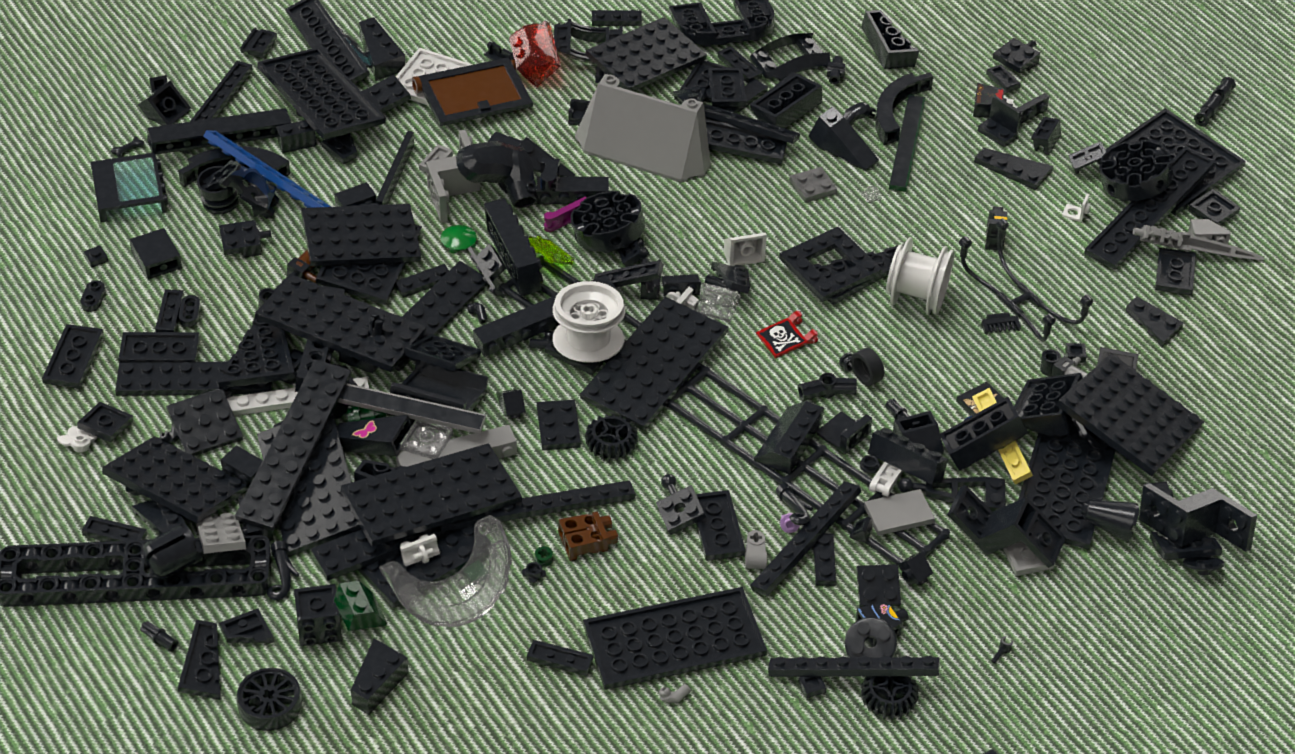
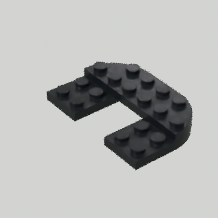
[669,0,775,47]

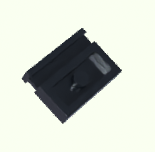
[240,27,277,58]

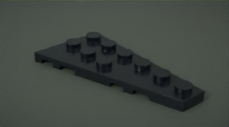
[813,244,914,305]

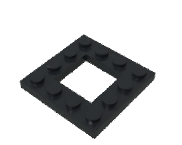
[779,226,882,302]

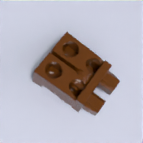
[558,511,618,561]

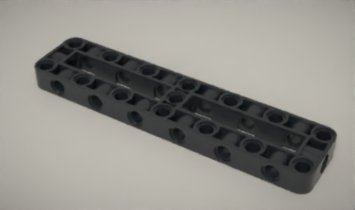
[0,535,271,607]

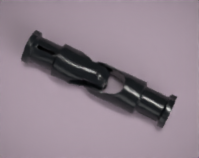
[1194,77,1236,126]

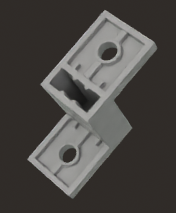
[426,129,482,223]

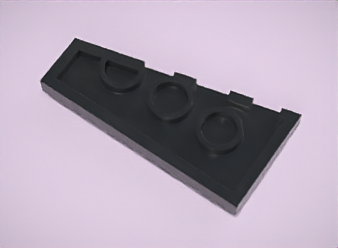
[177,619,220,700]

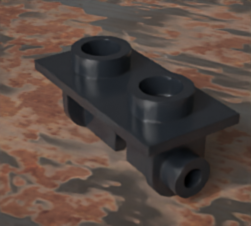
[484,41,520,64]

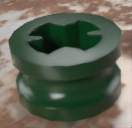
[535,546,553,567]

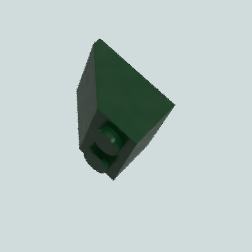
[334,581,387,631]

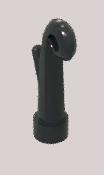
[775,483,813,525]
[267,541,299,601]

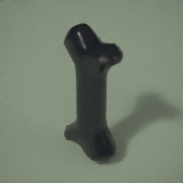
[111,136,145,158]

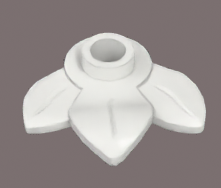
[57,426,97,452]

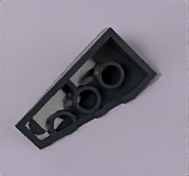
[808,106,879,171]

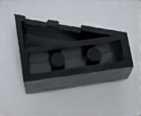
[351,638,409,715]

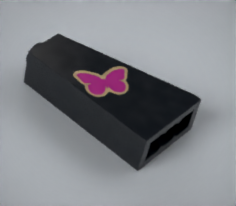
[337,415,414,457]

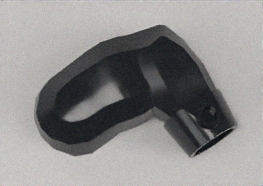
[456,141,538,208]

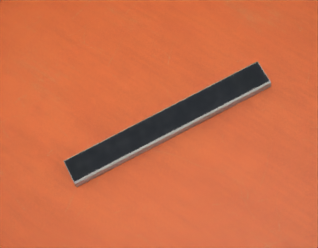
[338,384,486,434]

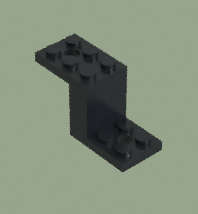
[1138,483,1257,552]
[947,485,1066,568]

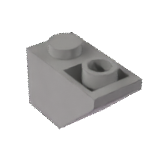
[1188,219,1231,244]

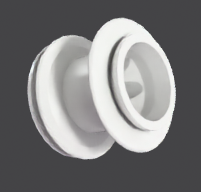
[886,237,955,315]
[553,281,625,362]

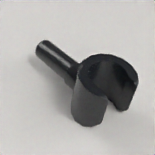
[991,636,1013,663]

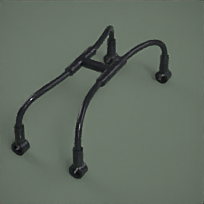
[959,218,1094,342]

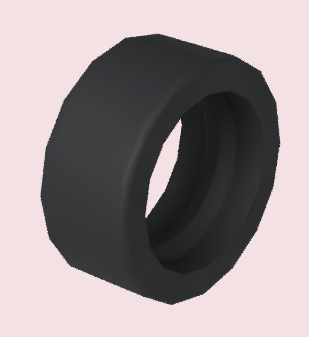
[851,347,885,386]

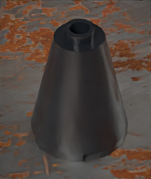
[1081,500,1139,542]

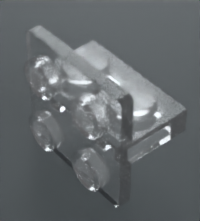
[695,283,741,322]

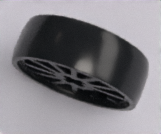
[236,668,302,731]

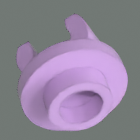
[780,513,800,533]

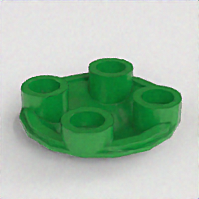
[440,225,477,253]

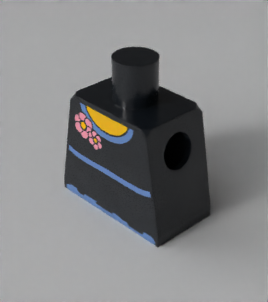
[855,602,909,648]

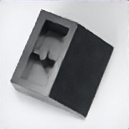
[893,411,944,454]

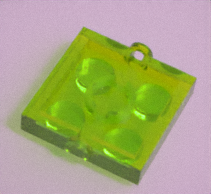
[529,235,575,265]

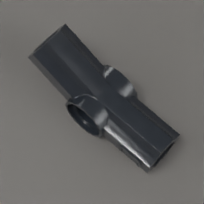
[797,373,857,400]

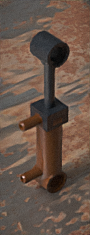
[258,250,317,309]

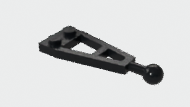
[898,477,1006,512]

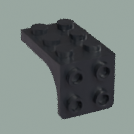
[294,584,342,646]

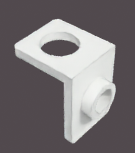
[1062,194,1091,222]

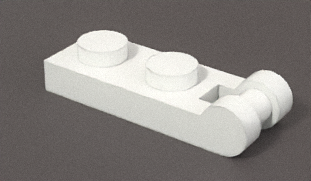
[869,462,903,497]

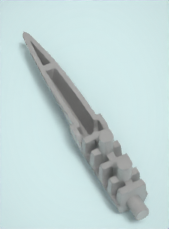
[1133,225,1265,260]

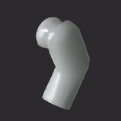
[659,684,691,703]

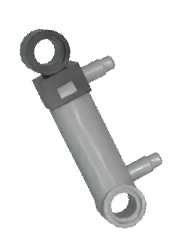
[1040,349,1087,378]

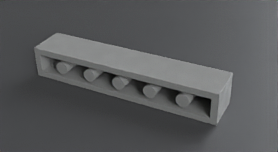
[396,425,517,467]

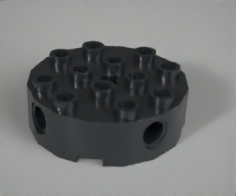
[1099,140,1173,202]
[571,191,645,253]

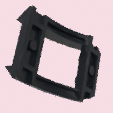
[553,19,623,64]
[750,33,830,81]

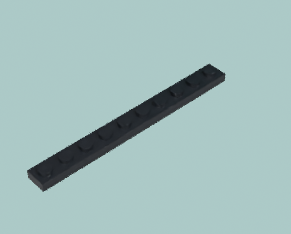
[439,480,636,532]

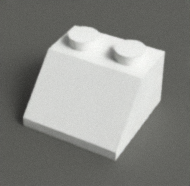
[724,233,767,266]

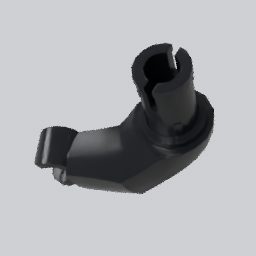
[843,102,876,126]

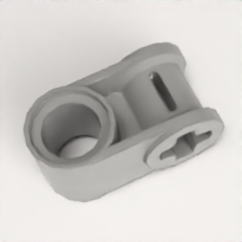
[745,530,767,569]

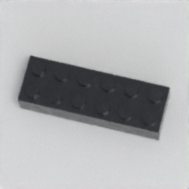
[484,198,543,297]

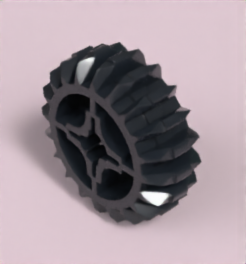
[585,414,638,461]
[861,676,919,720]

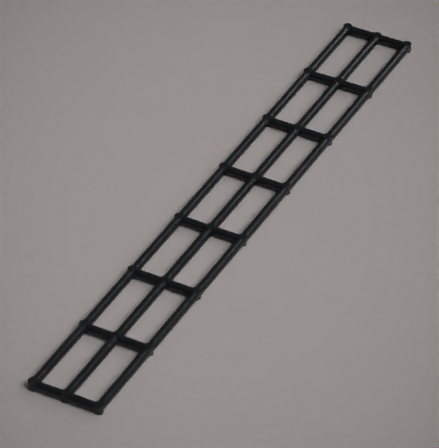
[500,255,950,564]

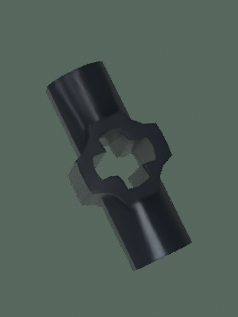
[827,56,846,85]

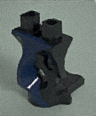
[205,160,280,219]

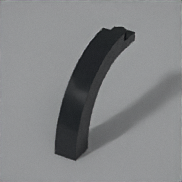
[875,72,933,145]
[178,146,290,187]

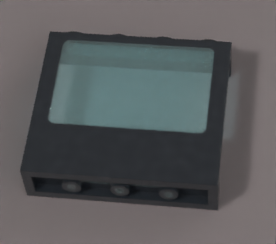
[91,152,168,223]

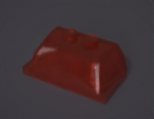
[509,20,561,87]

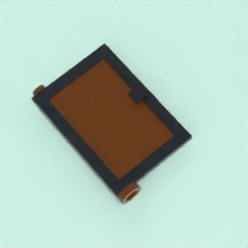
[412,57,533,126]

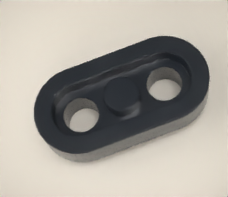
[80,280,106,312]
[179,295,201,327]

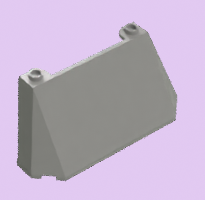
[575,74,711,182]

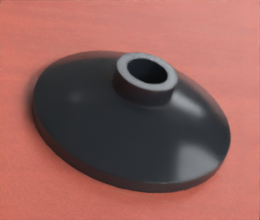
[1183,557,1225,575]

